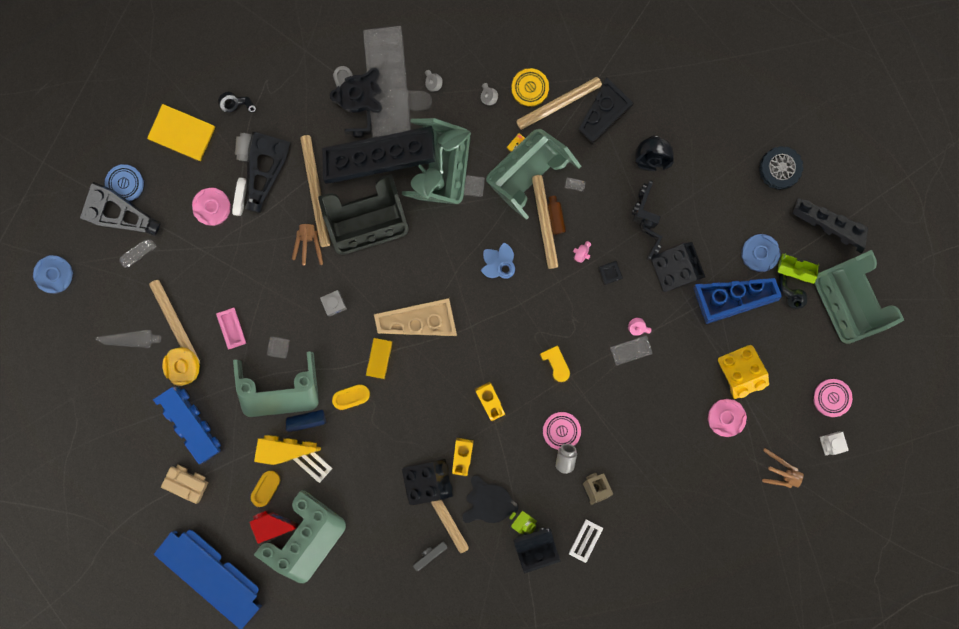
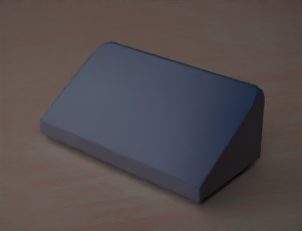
[286,410,326,432]

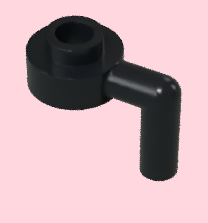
[218,92,256,112]
[779,274,807,309]

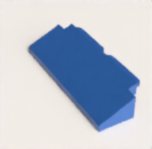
[154,530,262,629]

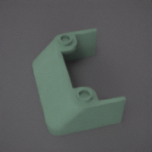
[402,118,470,204]
[486,129,581,219]
[233,351,319,417]

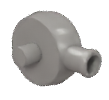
[425,70,442,91]
[481,83,498,105]

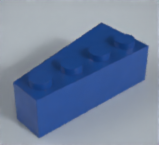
[693,278,781,324]
[153,387,221,464]

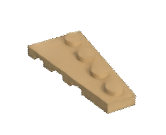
[374,298,457,336]

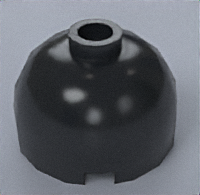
[635,136,674,171]

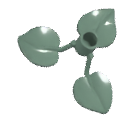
[411,129,471,199]

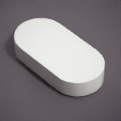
[233,177,247,216]

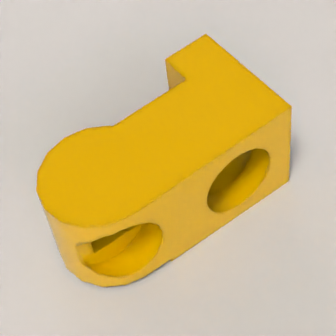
[540,346,570,382]
[474,382,505,421]
[452,438,474,476]

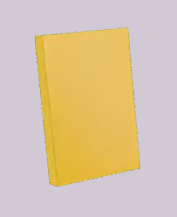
[147,104,215,162]

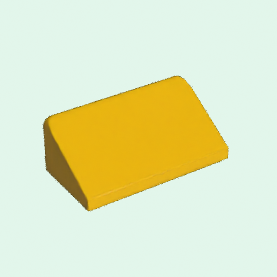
[366,338,392,379]

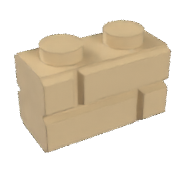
[161,464,208,504]

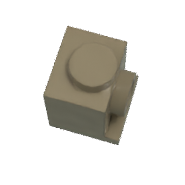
[583,473,613,505]

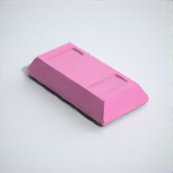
[216,308,247,350]

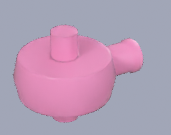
[573,241,591,263]
[628,318,651,335]

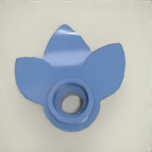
[481,243,515,279]

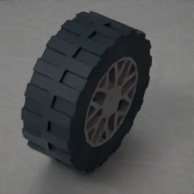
[759,146,803,190]

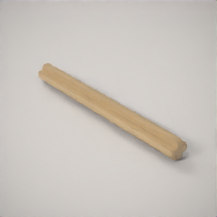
[300,135,331,247]

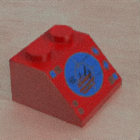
[249,511,298,544]

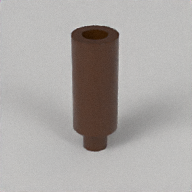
[547,196,566,235]

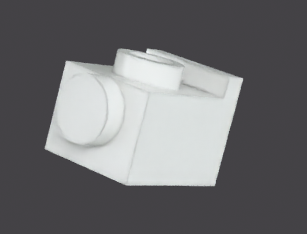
[820,432,849,456]

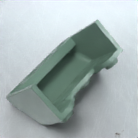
[815,250,904,344]
[254,490,346,583]

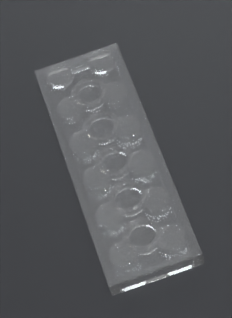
[363,26,411,138]

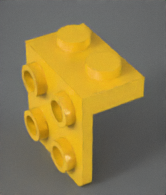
[718,345,769,400]

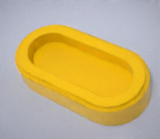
[332,385,370,410]
[251,471,281,507]

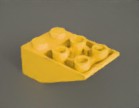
[254,435,321,465]

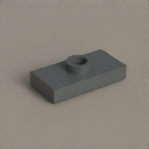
[413,540,448,571]

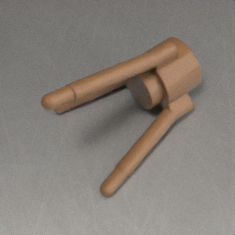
[292,224,323,265]
[762,448,804,488]

